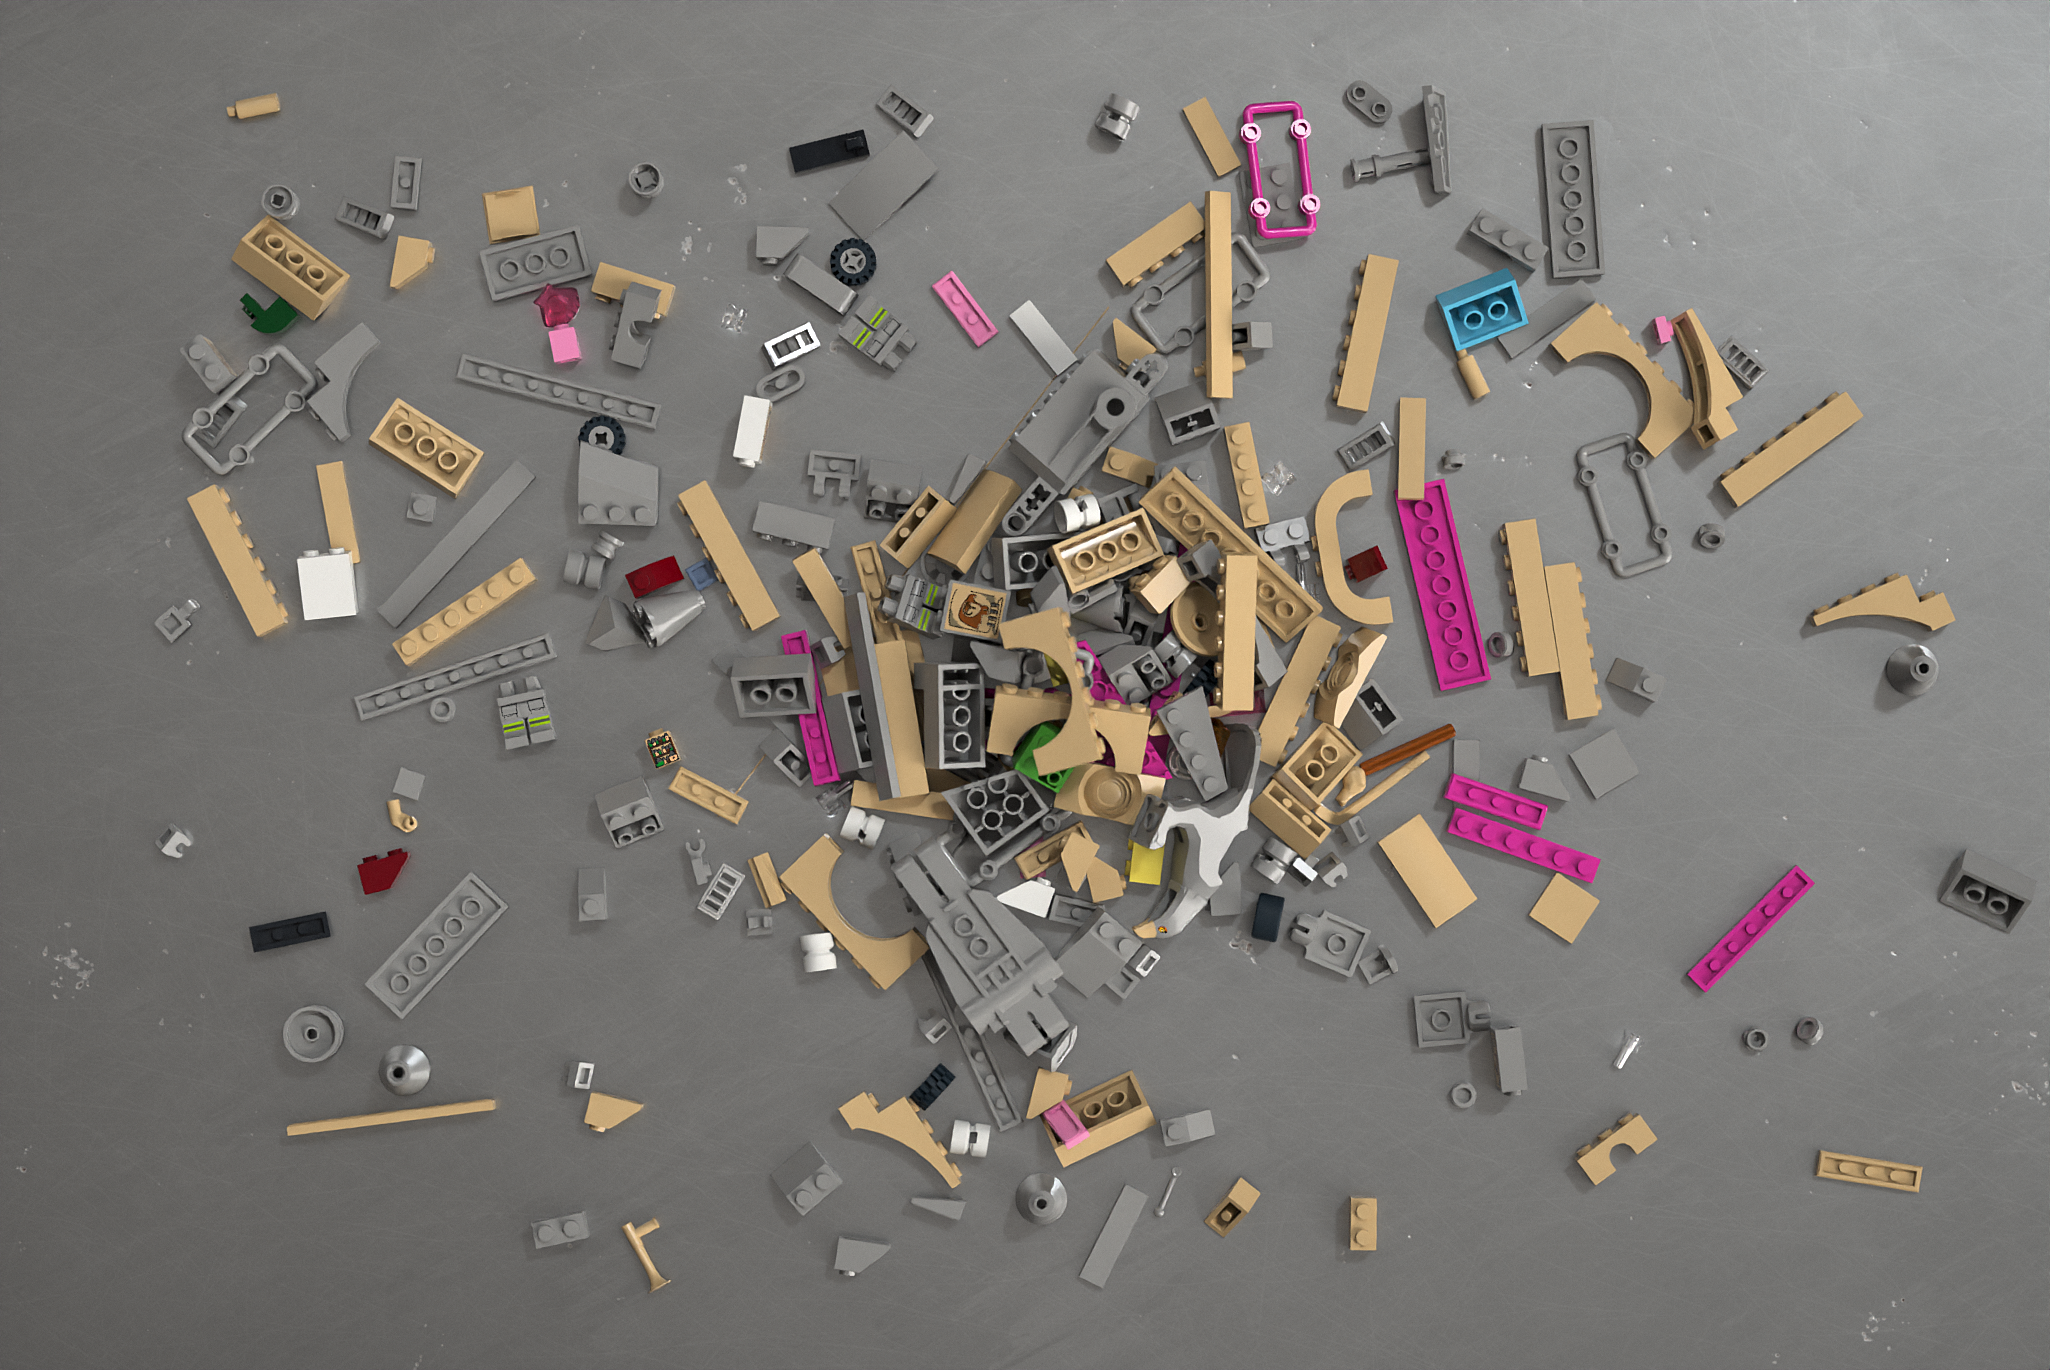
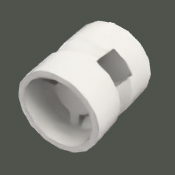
[1053,494,1100,534]
[839,806,885,850]
[799,932,837,972]
[950,1120,991,1158]

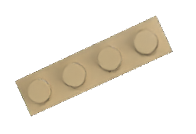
[1105,201,1205,288]
[1223,422,1270,530]

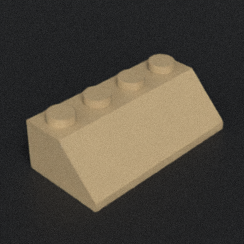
[231,215,350,321]
[1039,1070,1157,1167]

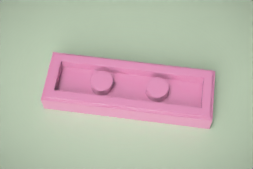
[932,271,999,348]

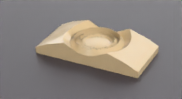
[1314,627,1387,729]
[1053,762,1166,825]

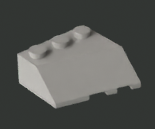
[578,440,658,526]

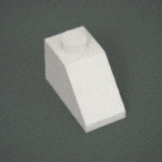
[997,877,1055,918]

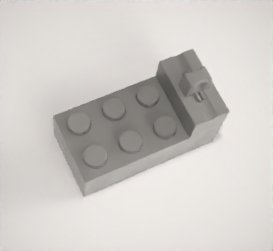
[914,661,985,769]

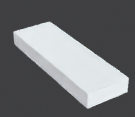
[1009,300,1078,376]

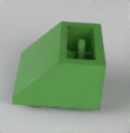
[1012,721,1075,793]

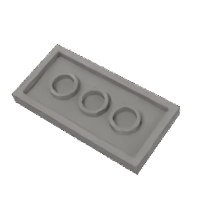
[479,225,592,302]

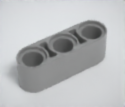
[783,253,859,316]

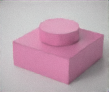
[1652,316,1673,345]

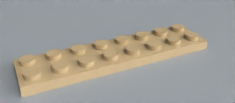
[1138,466,1323,643]

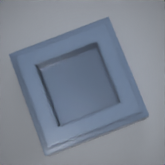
[685,557,719,591]

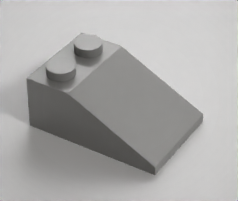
[1055,906,1143,997]

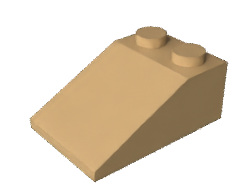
[1270,722,1363,811]

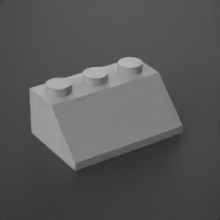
[731,653,816,718]
[821,689,873,774]
[1940,848,2037,934]

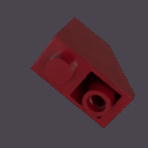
[357,848,411,895]

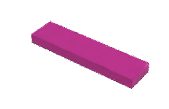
[1443,773,1548,830]

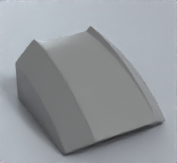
[1003,1018,1077,1072]

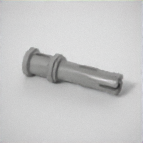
[1350,148,1430,182]

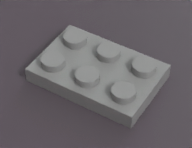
[1239,162,1304,248]

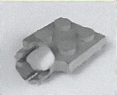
[1289,910,1372,978]
[1414,991,1491,1048]

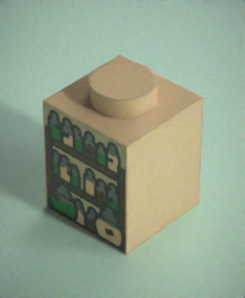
[644,728,682,769]

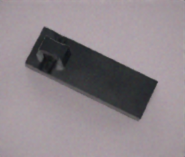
[789,129,870,174]
[248,911,331,953]

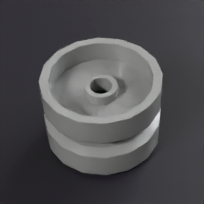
[283,1004,345,1063]

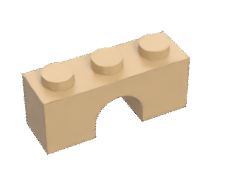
[1575,1112,1658,1186]

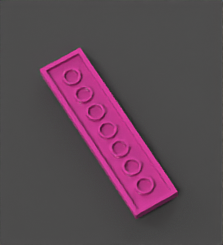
[1393,479,1491,691]

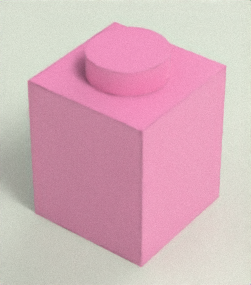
[548,324,582,364]

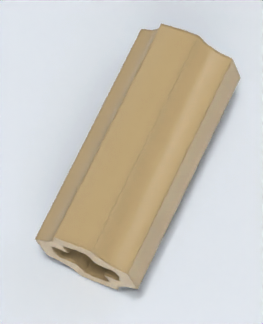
[747,852,787,908]

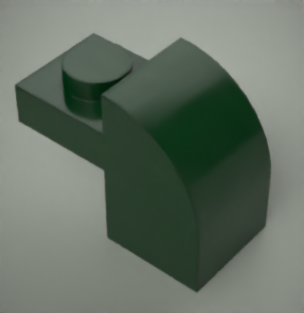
[240,293,301,336]

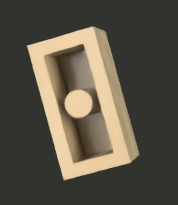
[1131,555,1192,614]
[1348,1196,1377,1250]

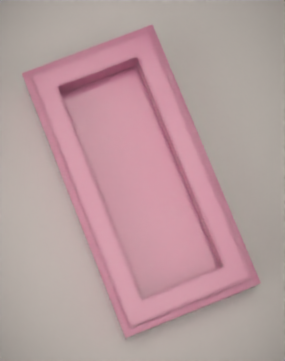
[1042,1100,1090,1150]

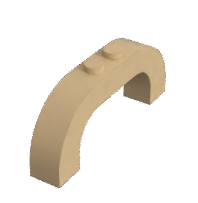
[1311,469,1393,625]

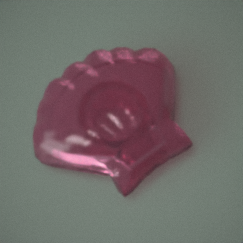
[533,283,580,327]

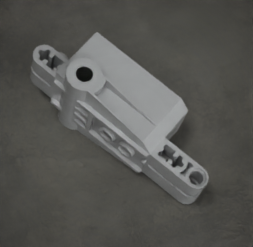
[1002,349,1168,536]
[891,836,1070,1056]

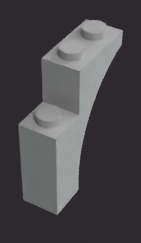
[307,322,381,442]

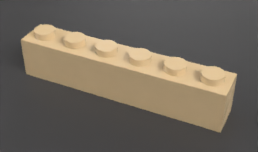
[1332,254,1399,413]
[1717,391,1864,508]
[677,480,781,631]
[187,484,289,637]
[1499,518,1560,677]
[1213,552,1257,711]
[392,558,538,666]
[1543,562,1602,720]
[1258,616,1343,767]
[874,640,930,798]

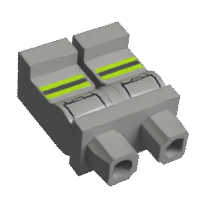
[838,295,918,372]
[877,574,946,640]
[497,676,557,750]

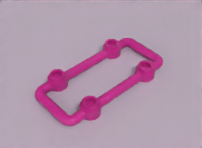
[1239,101,1320,239]

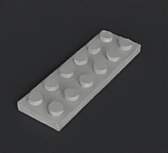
[1541,120,1605,278]
[364,871,509,1020]

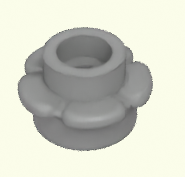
[1441,449,1466,469]
[1743,1026,1769,1051]

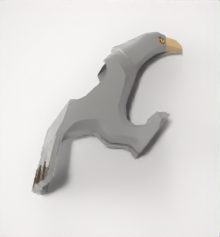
[1128,723,1262,939]

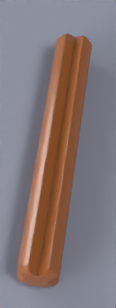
[1360,724,1456,776]

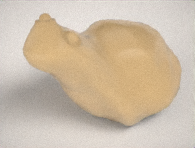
[1335,765,1366,806]

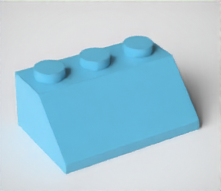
[1435,268,1529,351]

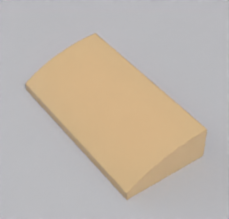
[369,398,484,499]
[927,469,1022,574]
[1047,508,1164,594]
[1377,813,1477,928]

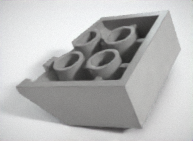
[941,769,1050,856]

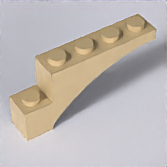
[1670,308,1743,450]
[1809,572,1956,632]
[838,1090,962,1189]

